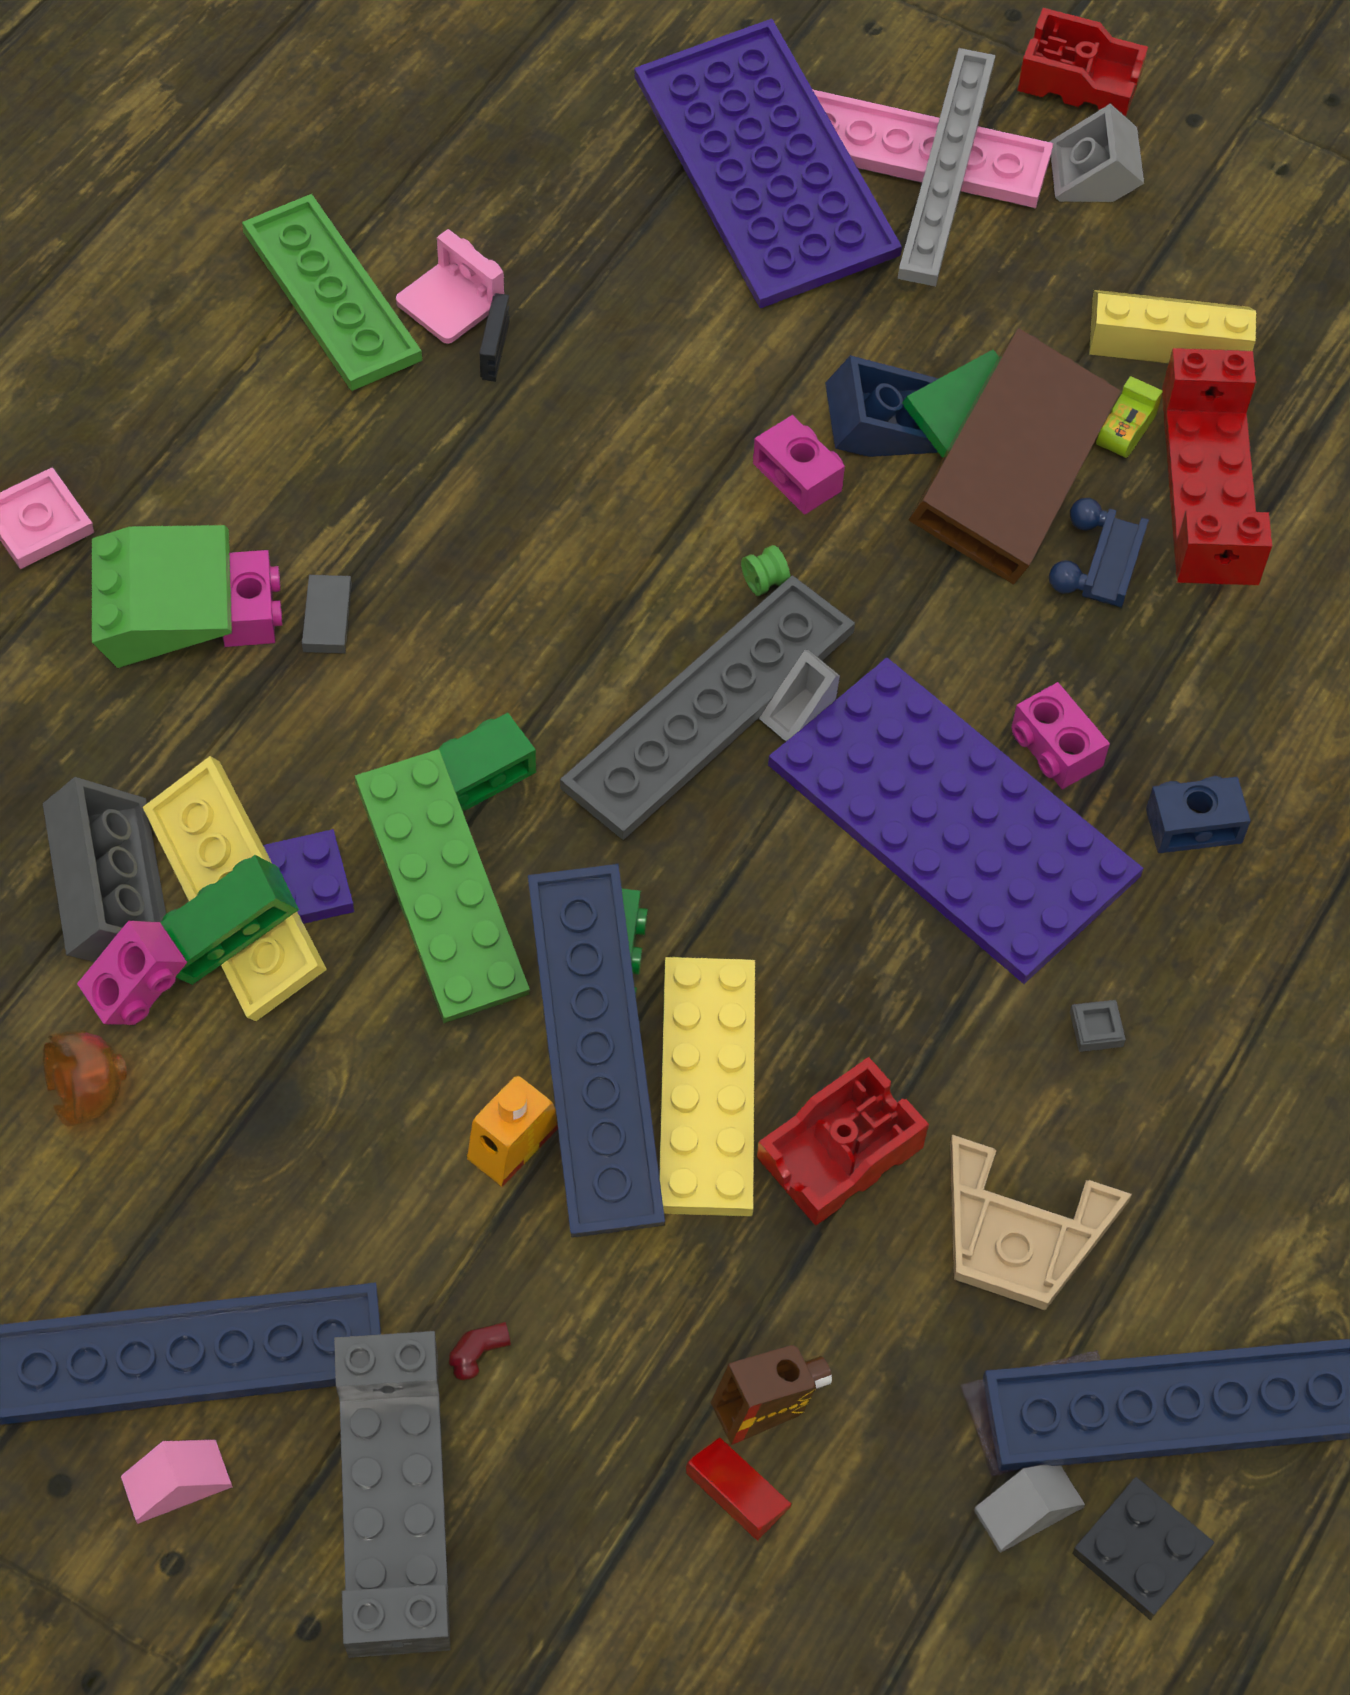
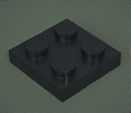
[1072,1477,1215,1621]

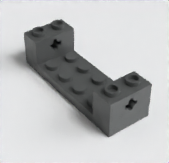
[334,1331,451,1658]

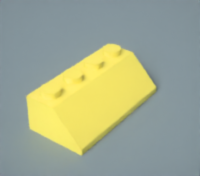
[1089,290,1256,363]

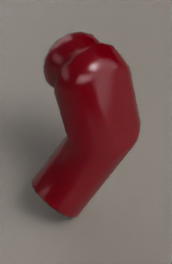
[449,1322,511,1380]

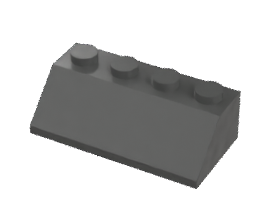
[43,777,166,962]

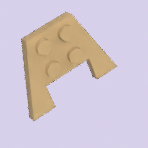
[950,1135,1132,1310]

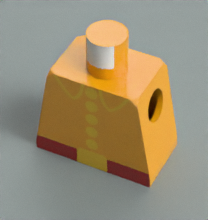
[467,1076,558,1187]

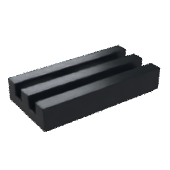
[479,293,510,382]

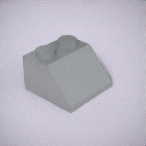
[1049,104,1144,202]

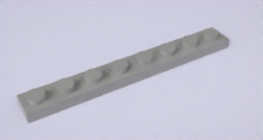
[898,48,995,287]

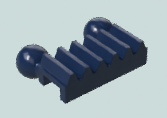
[1049,498,1149,608]

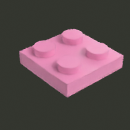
[0,467,94,569]

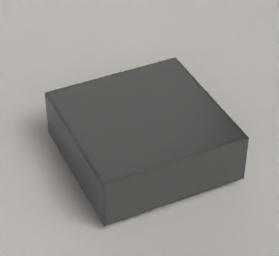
[1070,1000,1126,1052]

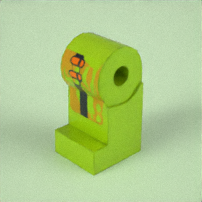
[1096,376,1163,458]

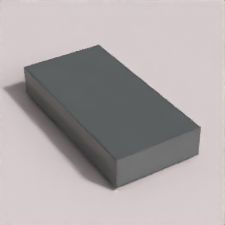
[302,575,352,654]

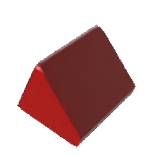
[686,1437,792,1541]

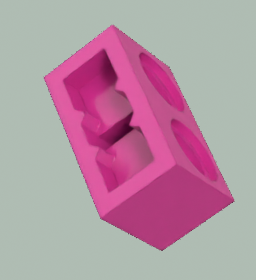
[1011,682,1110,789]
[77,921,187,1025]

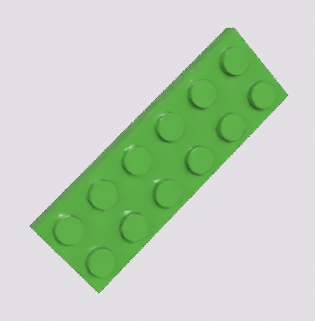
[242,194,422,391]
[355,749,530,1023]

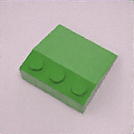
[92,525,232,668]

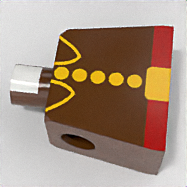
[710,1345,832,1445]

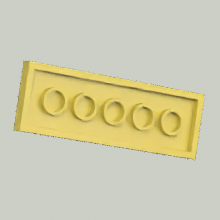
[143,756,327,1021]
[659,957,755,1216]

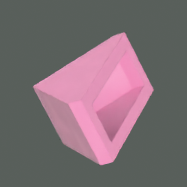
[121,1440,232,1524]

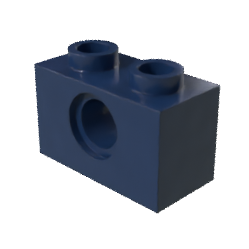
[1146,776,1251,853]

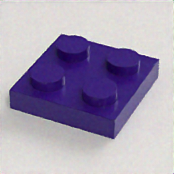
[263,829,354,924]

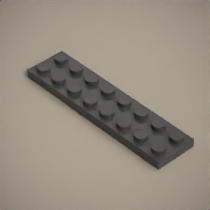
[560,575,855,840]

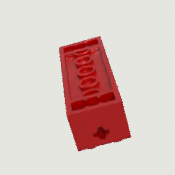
[1162,348,1272,585]

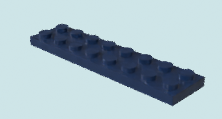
[528,864,665,1238]
[0,1282,381,1425]
[983,1339,1350,1471]

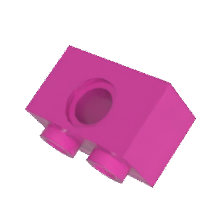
[753,415,845,515]
[223,550,283,647]

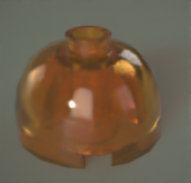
[43,1030,127,1127]

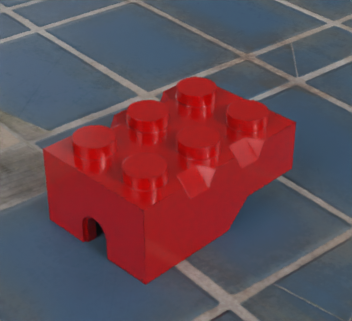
[1017,8,1148,117]
[757,1057,929,1226]

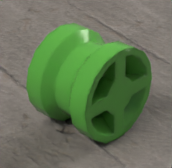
[741,545,790,596]

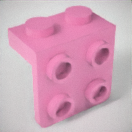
[396,229,504,344]

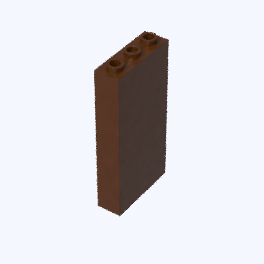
[908,328,1121,585]

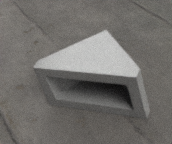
[759,650,840,741]
[974,1464,1085,1553]

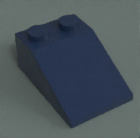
[825,355,939,457]

